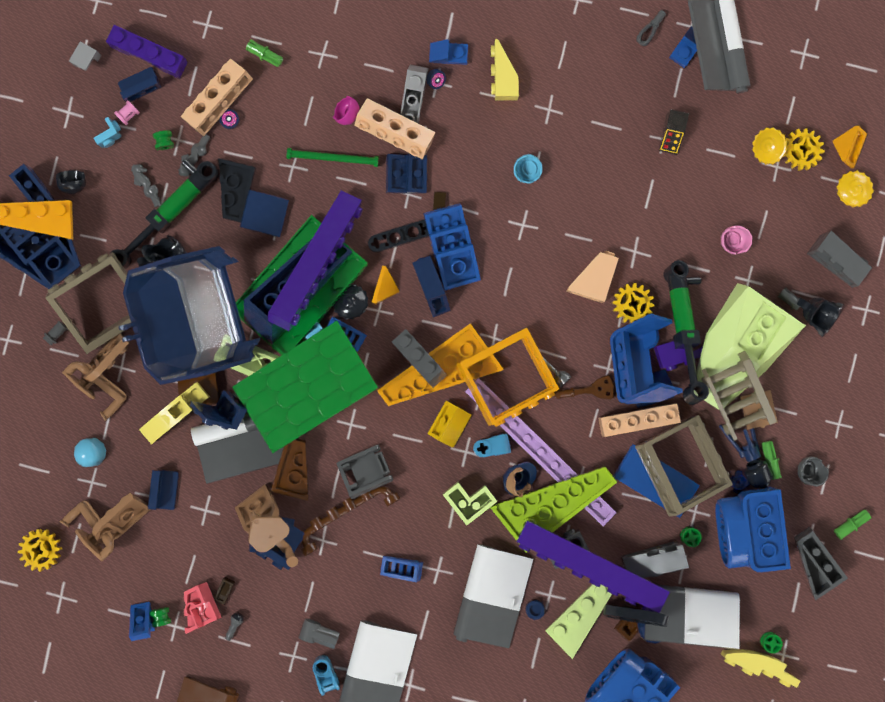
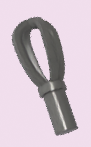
[636,10,666,46]

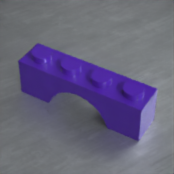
[106,25,188,79]
[654,341,704,371]

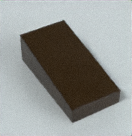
[433,192,446,210]
[214,577,235,605]

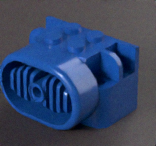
[715,487,791,572]
[585,648,680,702]

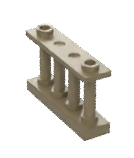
[701,351,777,441]

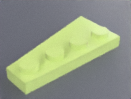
[545,584,612,659]

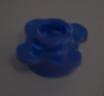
[730,470,750,494]

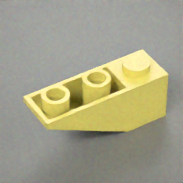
[491,39,519,100]

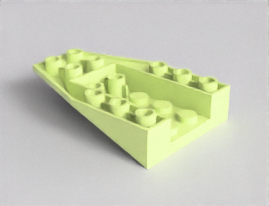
[694,283,806,410]

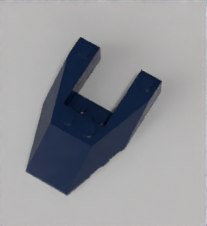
[0,164,81,289]

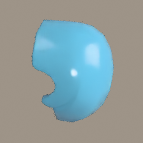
[514,154,542,183]
[74,438,106,467]

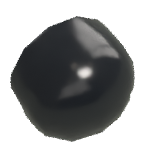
[56,170,86,194]

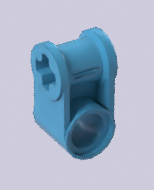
[473,433,511,457]
[313,655,341,696]

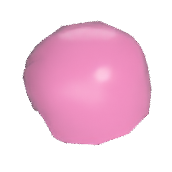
[721,226,752,255]

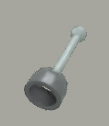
[542,356,571,387]

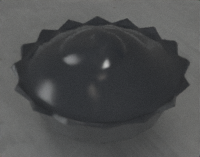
[333,284,369,320]

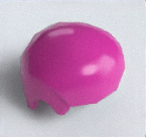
[333,96,360,125]

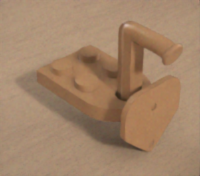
[62,332,129,421]
[235,485,298,567]
[59,493,151,561]

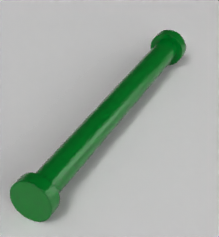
[286,148,379,167]

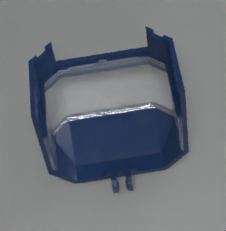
[119,246,260,385]

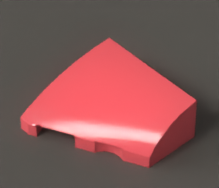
[184,582,222,634]

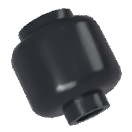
[744,459,773,489]

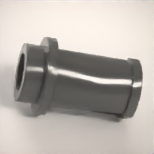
[778,287,801,310]
[43,321,68,345]

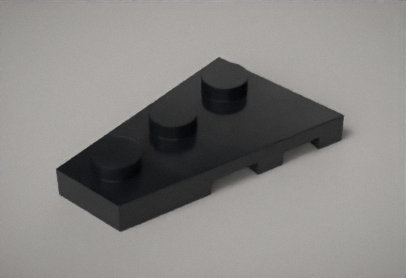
[218,158,256,223]

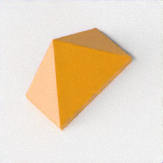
[833,126,867,169]
[372,265,400,305]

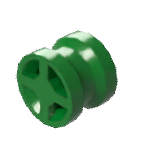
[153,131,174,150]
[680,526,702,547]
[150,607,172,627]
[760,632,783,654]

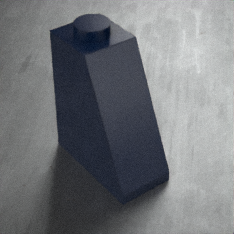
[412,256,451,317]

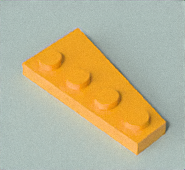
[0,200,73,240]

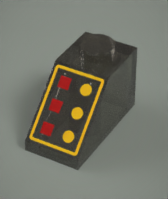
[658,109,689,155]

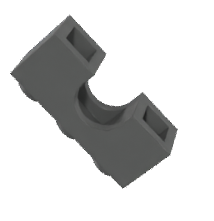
[392,329,447,388]

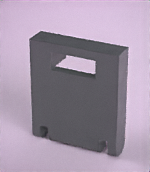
[336,445,393,499]

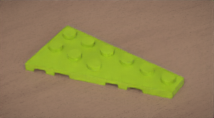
[490,466,617,553]

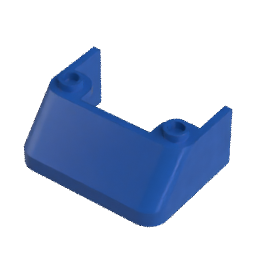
[610,314,683,404]

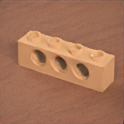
[181,59,253,136]
[354,98,436,159]
[598,404,681,437]

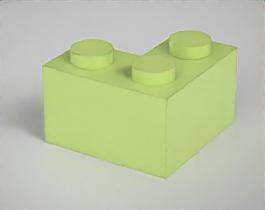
[443,482,497,525]

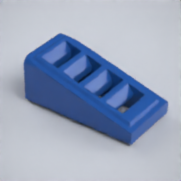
[327,317,367,352]
[380,556,423,583]

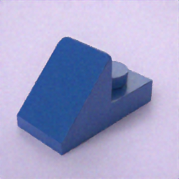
[669,26,697,68]
[429,39,468,65]
[129,602,155,641]

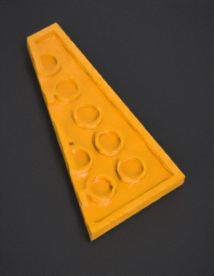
[377,323,504,406]

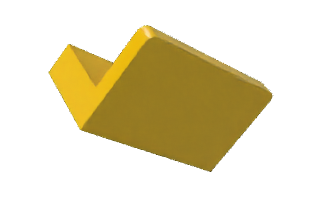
[427,401,471,448]

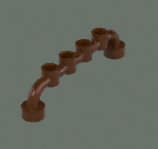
[301,486,400,556]

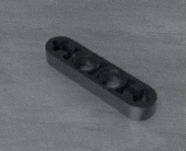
[368,219,429,253]
[603,605,669,627]

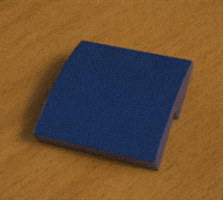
[386,154,427,194]
[240,190,289,237]

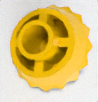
[752,127,787,165]
[837,170,874,208]

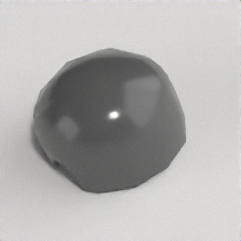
[797,456,829,487]

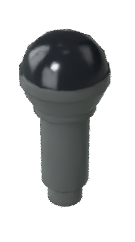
[225,612,244,641]

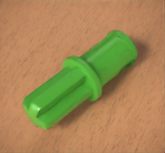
[246,39,283,67]
[762,441,782,480]
[833,510,871,540]

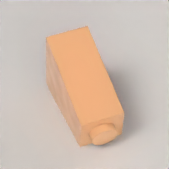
[566,251,619,303]

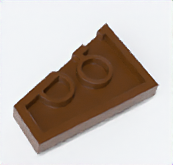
[271,439,308,501]

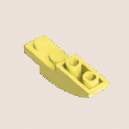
[139,382,210,444]
[721,649,800,688]

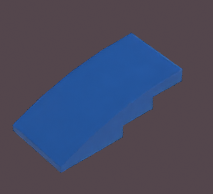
[423,203,481,291]
[613,444,700,518]

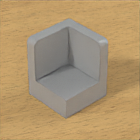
[69,41,102,71]

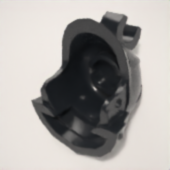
[137,235,186,269]
[797,298,844,337]

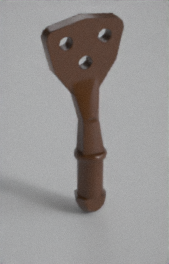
[554,375,614,400]

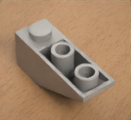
[400,65,428,123]

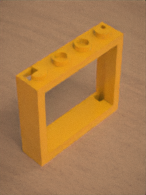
[456,328,559,427]

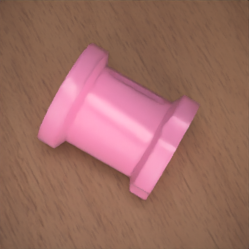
[114,100,140,125]

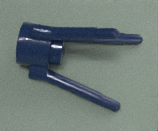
[719,425,761,462]

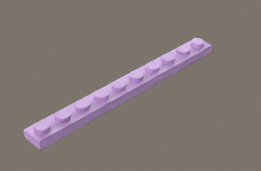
[465,378,616,526]

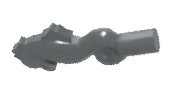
[178,135,211,177]
[131,164,162,208]

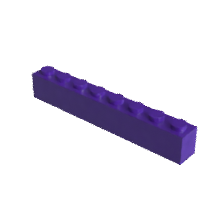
[268,190,363,331]
[517,520,670,613]

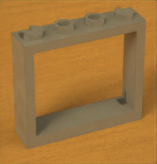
[45,252,131,354]
[635,415,733,517]

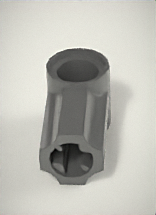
[299,619,340,649]

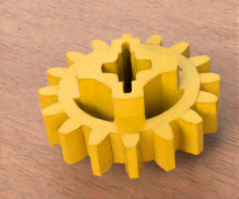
[784,128,825,171]
[612,283,654,323]
[18,529,62,572]

